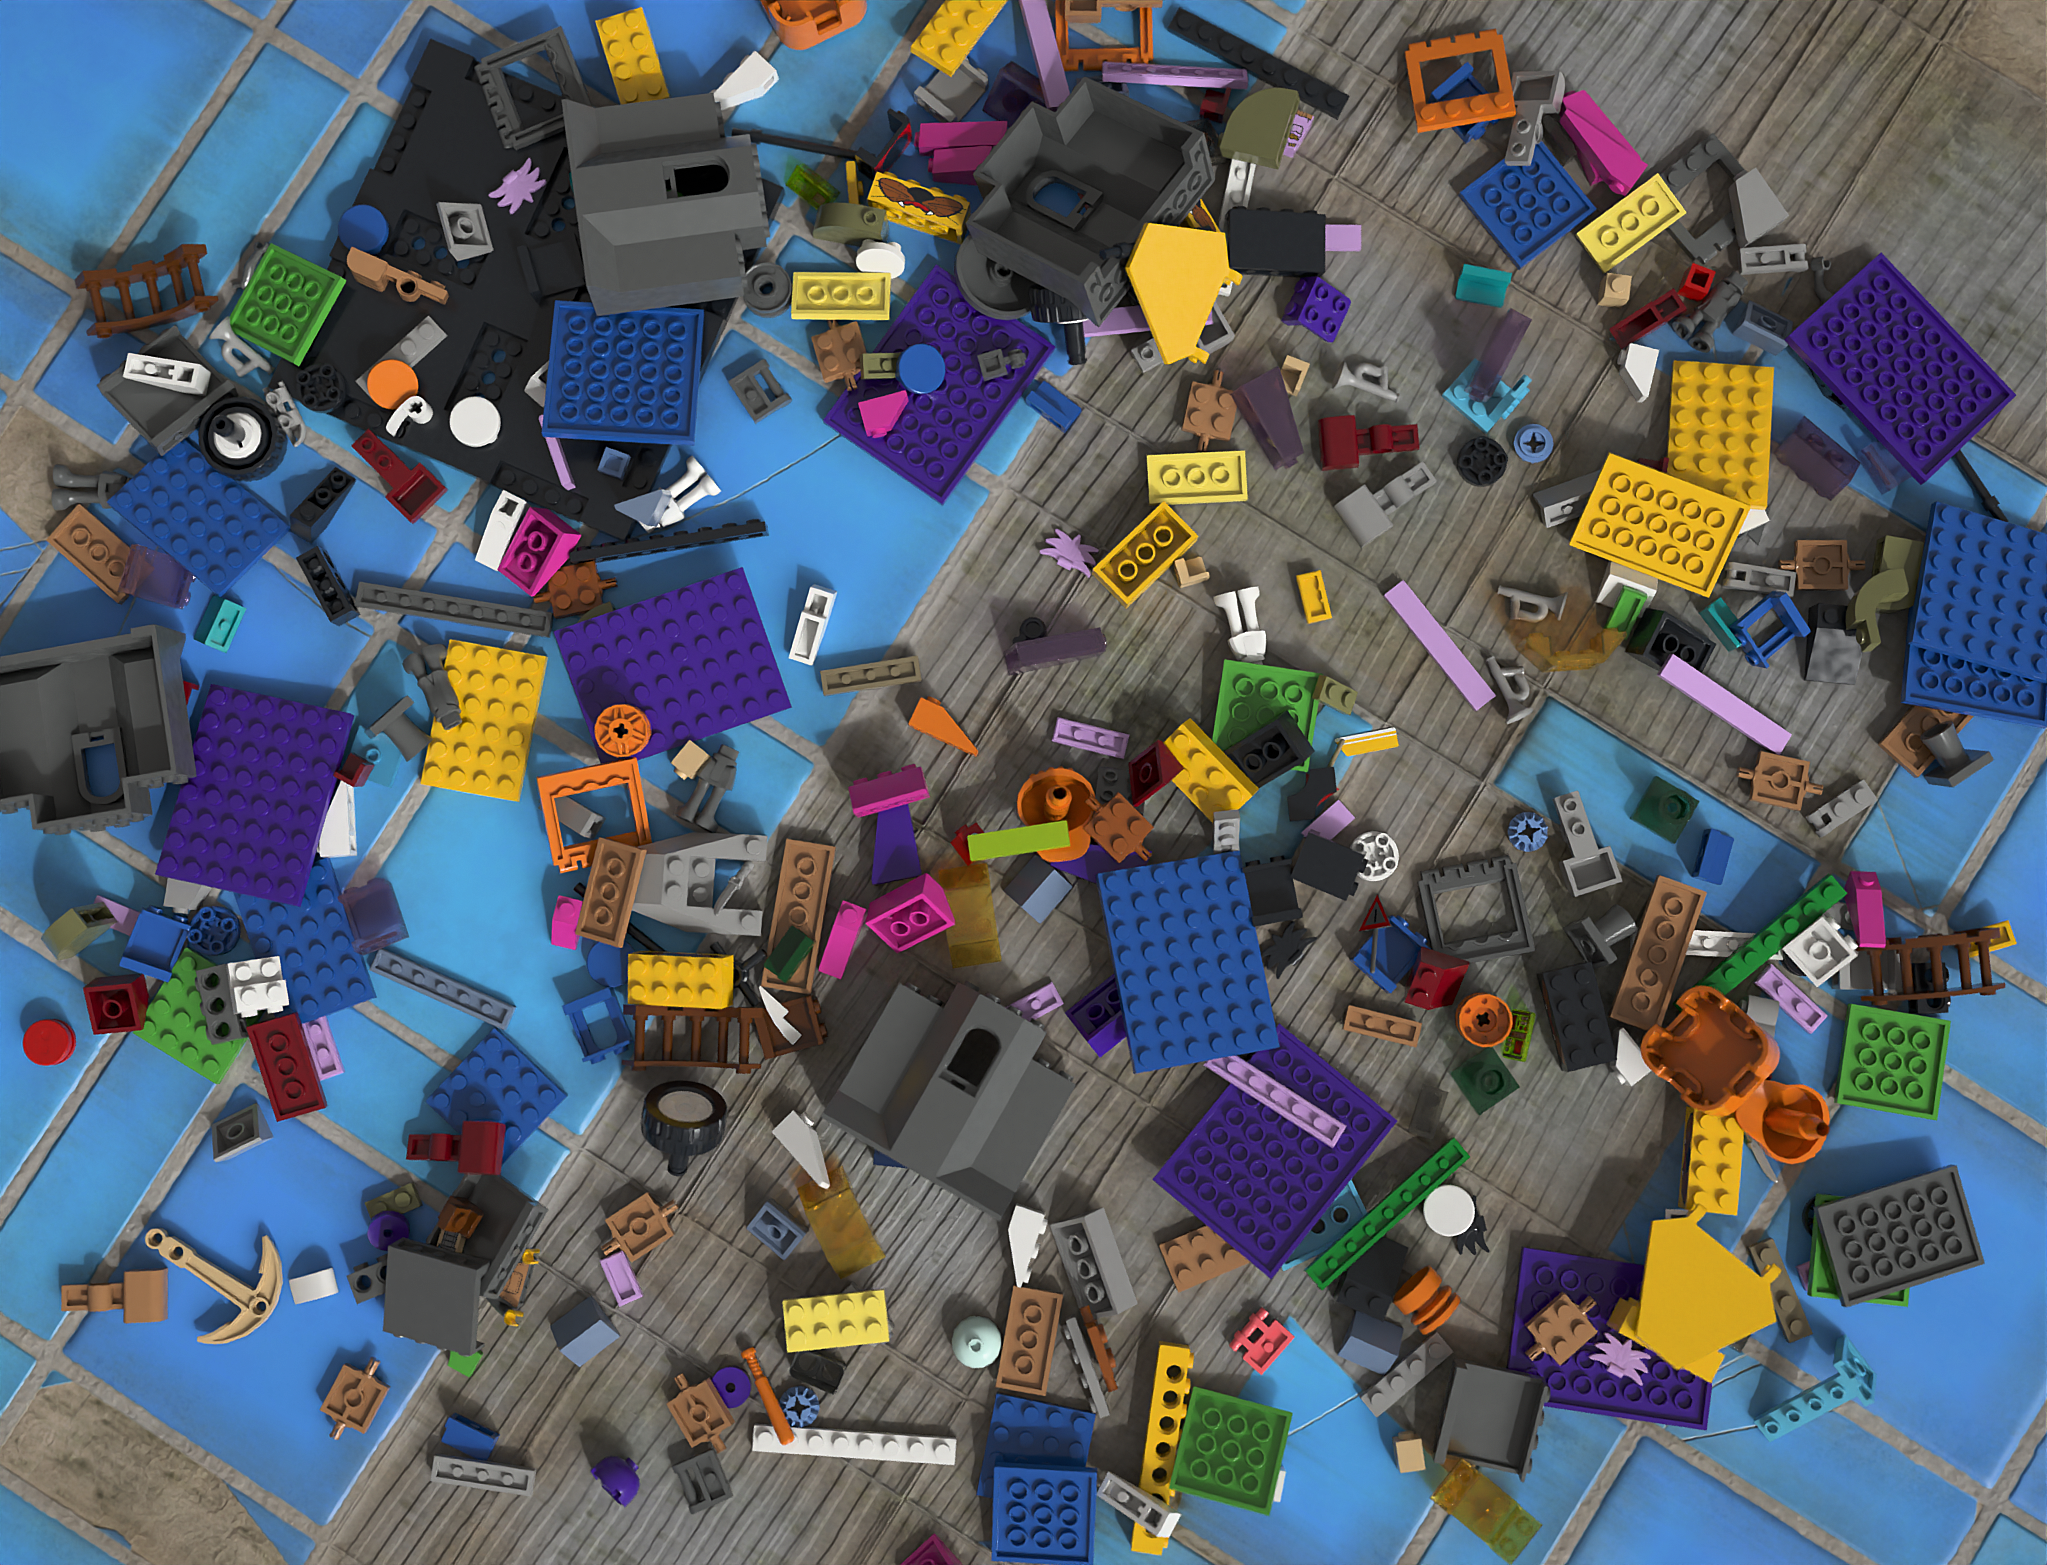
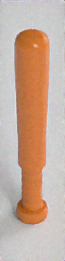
[741,1347,795,1445]

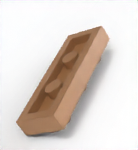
[1342,1005,1422,1048]

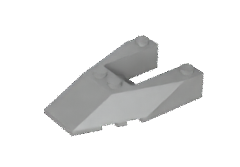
[632,832,767,936]

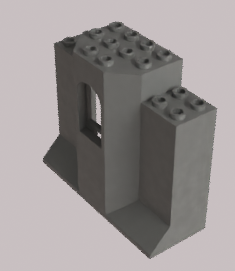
[966,76,1215,327]
[561,93,770,316]
[0,624,197,835]
[821,981,1076,1221]

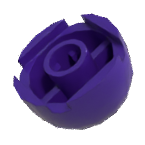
[590,1456,640,1508]

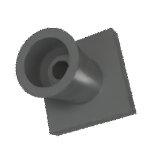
[364,695,433,762]
[1920,721,1994,788]
[1562,904,1636,969]

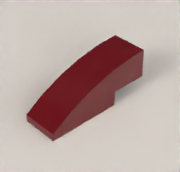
[1609,288,1687,350]

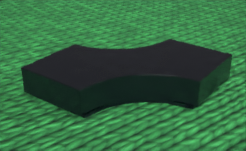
[1287,767,1337,822]

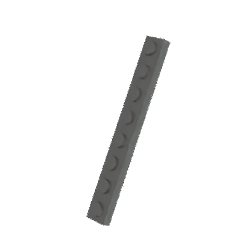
[354,582,554,638]

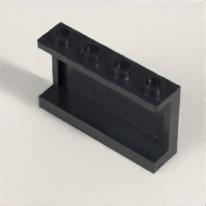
[1225,206,1326,278]

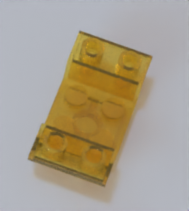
[1516,628,1627,672]
[938,863,1002,969]
[797,1165,886,1279]
[1430,1457,1542,1565]

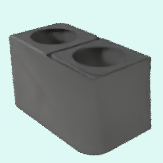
[789,1350,846,1395]

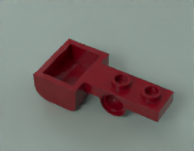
[1317,415,1420,471]
[351,429,448,525]
[406,1121,506,1175]

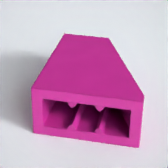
[928,146,992,186]

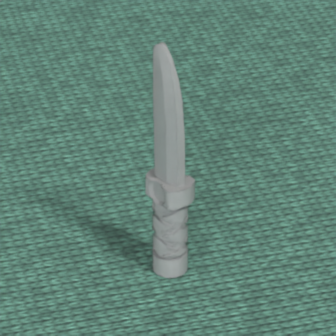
[713,861,754,916]
[1744,1132,1778,1183]

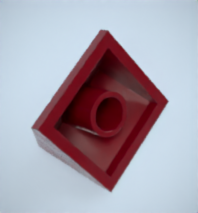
[1128,740,1184,807]

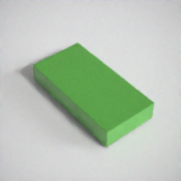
[1603,585,1648,640]

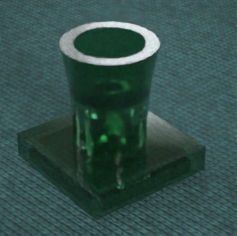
[1630,776,1700,844]
[1449,1047,1520,1115]

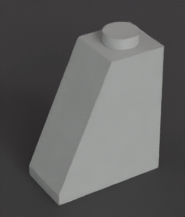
[1728,167,1789,248]
[538,796,606,840]
[163,878,212,914]

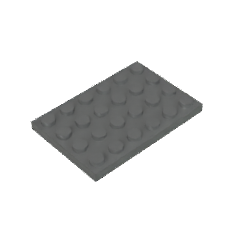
[1813,1164,1985,1307]

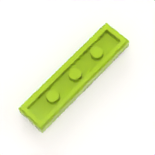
[967,820,1071,861]

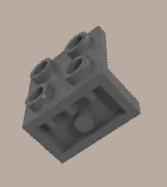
[1092,767,1145,816]

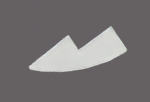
[759,986,801,1045]

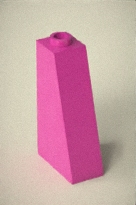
[1559,90,1641,186]
[915,121,1008,157]

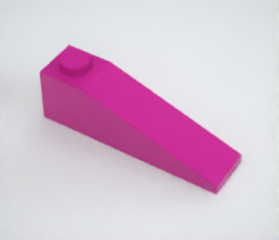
[1559,109,1648,196]

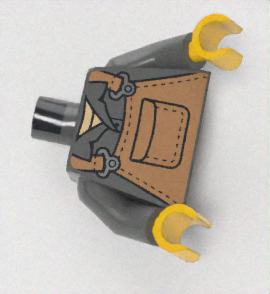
[486,1248,540,1326]

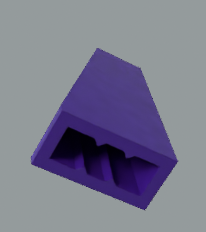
[871,803,923,885]
[1050,845,1152,885]

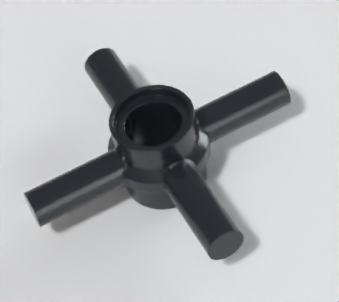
[710,941,768,1007]

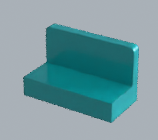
[1455,264,1512,308]
[194,595,247,653]
[1699,597,1751,652]

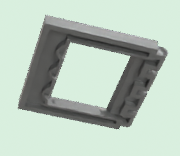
[474,26,593,150]
[1660,133,1745,265]
[1417,855,1535,963]

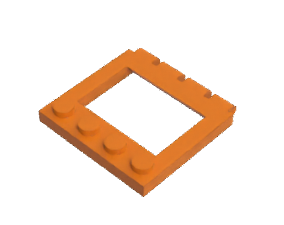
[1055,0,1153,72]
[1405,28,1516,133]
[536,757,652,873]

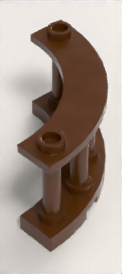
[74,244,219,339]
[1855,927,2006,1006]
[622,1004,763,1074]

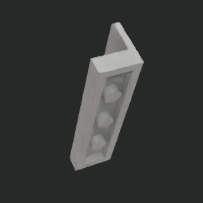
[1533,470,1600,528]

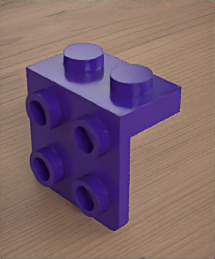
[1281,276,1351,343]

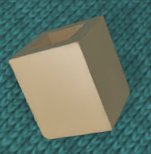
[1275,355,1310,397]
[1173,557,1210,588]

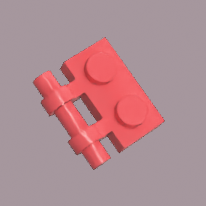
[1229,1307,1295,1375]

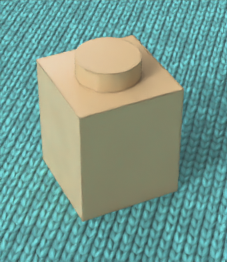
[1597,273,1632,308]
[671,740,711,780]
[1392,1431,1426,1473]

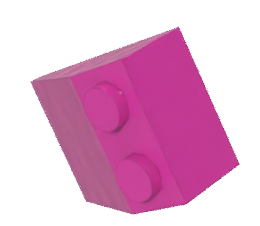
[497,507,581,596]

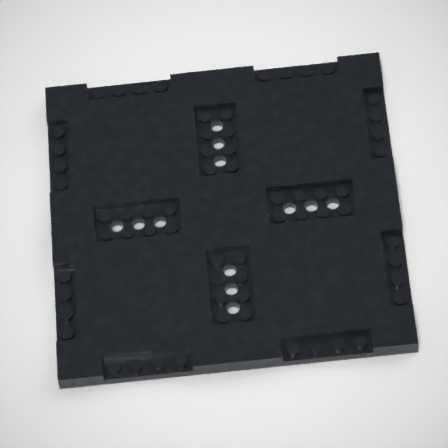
[268,39,786,542]

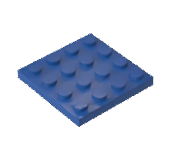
[1458,141,1597,270]
[425,1027,568,1167]
[976,1392,1096,1498]
[991,1462,1097,1565]

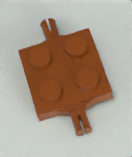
[533,561,618,619]
[1083,792,1154,863]
[1079,1305,1118,1392]

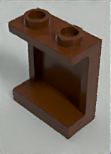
[754,995,828,1060]

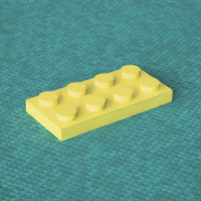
[1575,173,1687,274]
[791,272,891,320]
[1146,451,1248,506]
[783,1289,890,1352]

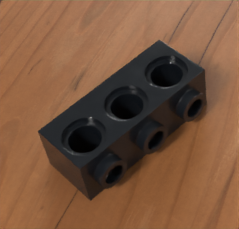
[296,546,361,626]

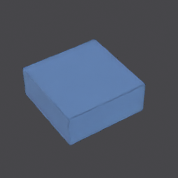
[598,447,631,480]

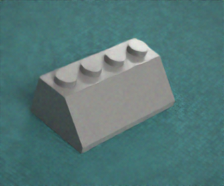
[1050,1207,1138,1321]

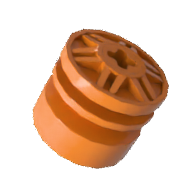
[595,704,652,757]
[1455,992,1513,1047]
[1392,1265,1461,1335]

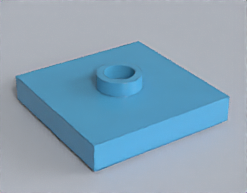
[349,725,403,788]

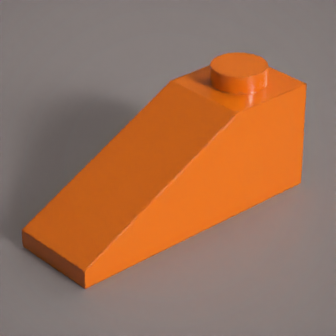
[908,696,979,757]

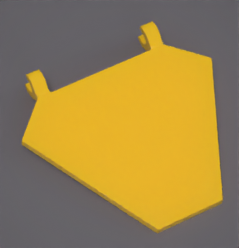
[1125,223,1243,364]
[1635,1203,1782,1370]

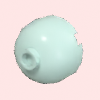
[951,1316,1002,1368]

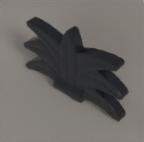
[1261,921,1317,979]
[1457,1195,1490,1255]

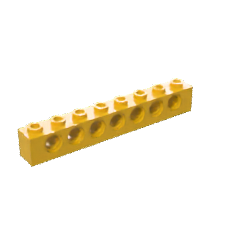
[1130,1341,1194,1555]

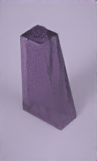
[1464,308,1532,403]
[1230,366,1304,470]
[1004,627,1107,676]

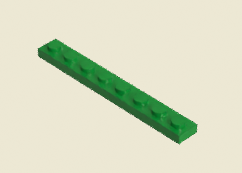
[1672,873,1848,1013]
[1304,1137,1470,1290]

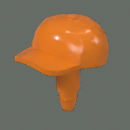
[1016,766,1095,862]
[1734,1080,1830,1164]

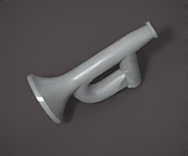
[209,316,275,377]
[1332,361,1401,403]
[1497,585,1568,623]
[1485,656,1533,724]

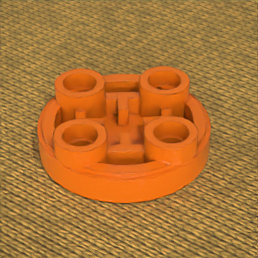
[367,359,418,410]

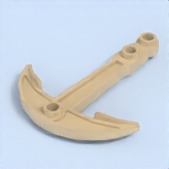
[145,1228,283,1344]

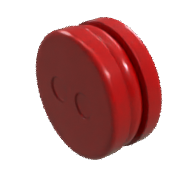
[23,1019,76,1066]

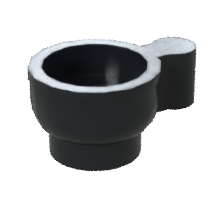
[1013,617,1047,648]

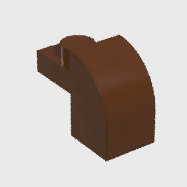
[437,1195,484,1238]

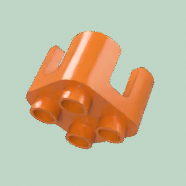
[759,0,867,50]
[1641,986,1780,1117]

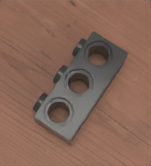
[195,964,249,1045]
[347,1254,388,1304]

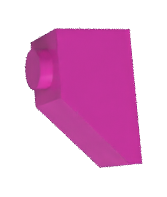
[858,390,908,438]
[551,895,583,950]

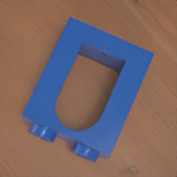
[1729,591,1811,668]
[562,987,634,1064]

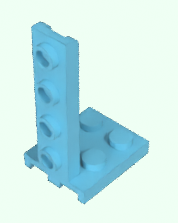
[1442,358,1532,434]
[1754,1334,1877,1442]

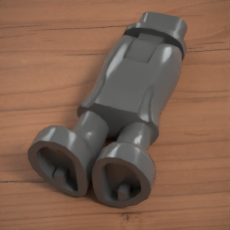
[1672,271,1748,353]
[402,644,462,730]

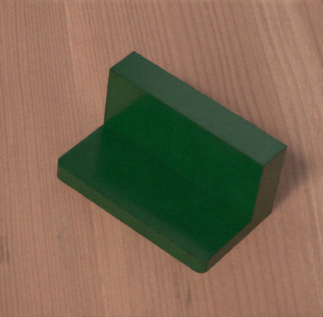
[764,926,816,983]

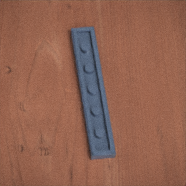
[369,947,516,1030]

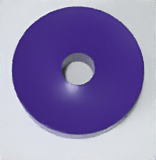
[367,1211,410,1251]
[712,1365,752,1408]

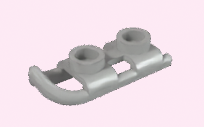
[263,381,306,447]

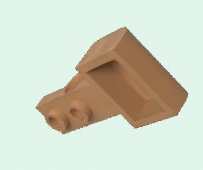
[1065,0,1163,23]
[347,247,449,305]
[61,1268,168,1323]

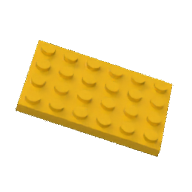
[1666,360,1774,510]
[1569,452,1751,598]
[420,639,548,802]

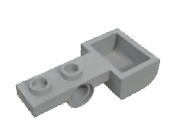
[1504,70,1565,166]
[1131,301,1235,373]
[1334,461,1437,548]
[1552,790,1622,897]

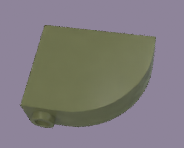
[1218,88,1300,169]
[813,203,889,247]
[1871,535,1925,614]
[41,902,118,960]

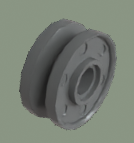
[743,262,793,318]

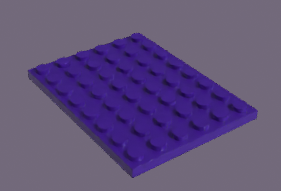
[1784,252,2016,485]
[823,264,1055,506]
[554,567,792,763]
[155,684,354,907]
[1152,1024,1397,1279]
[1506,1247,1713,1431]

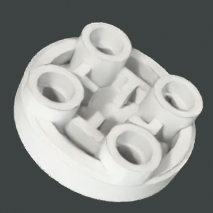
[856,239,905,279]
[450,397,501,447]
[1350,831,1399,881]
[1423,1184,1475,1236]

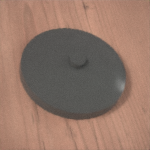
[954,234,1037,320]

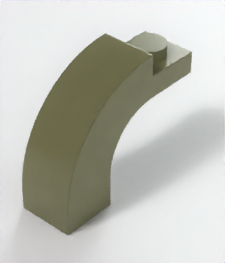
[1846,569,1909,652]

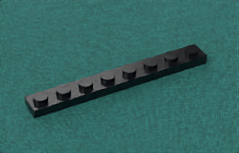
[1168,7,1350,120]
[570,519,769,565]

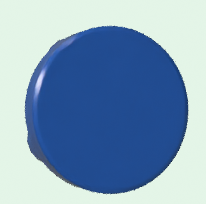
[338,205,389,255]
[895,344,945,394]
[187,906,241,956]
[587,940,635,987]

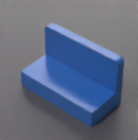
[1026,381,1082,433]
[1691,828,1734,885]
[441,1413,500,1461]

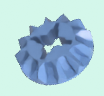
[1513,424,1553,464]
[1508,812,1548,852]
[779,1386,819,1428]

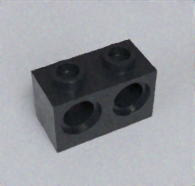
[1908,962,1951,1014]

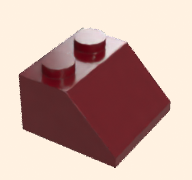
[1404,946,1470,1010]
[83,973,149,1035]

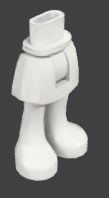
[640,455,721,533]
[1213,586,1266,665]

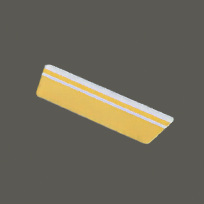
[1335,728,1399,756]

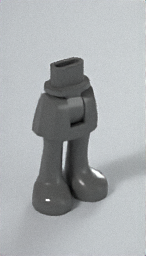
[51,464,132,510]
[673,744,739,833]

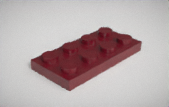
[246,1012,328,1122]

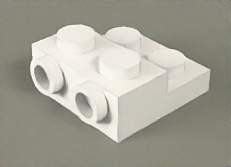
[1782,914,1858,987]
[226,956,289,1018]

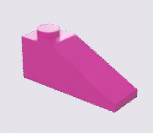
[1844,871,1886,948]
[818,900,868,980]

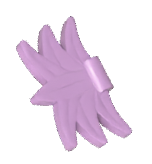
[489,158,547,214]
[1040,529,1099,578]
[1588,1332,1650,1385]

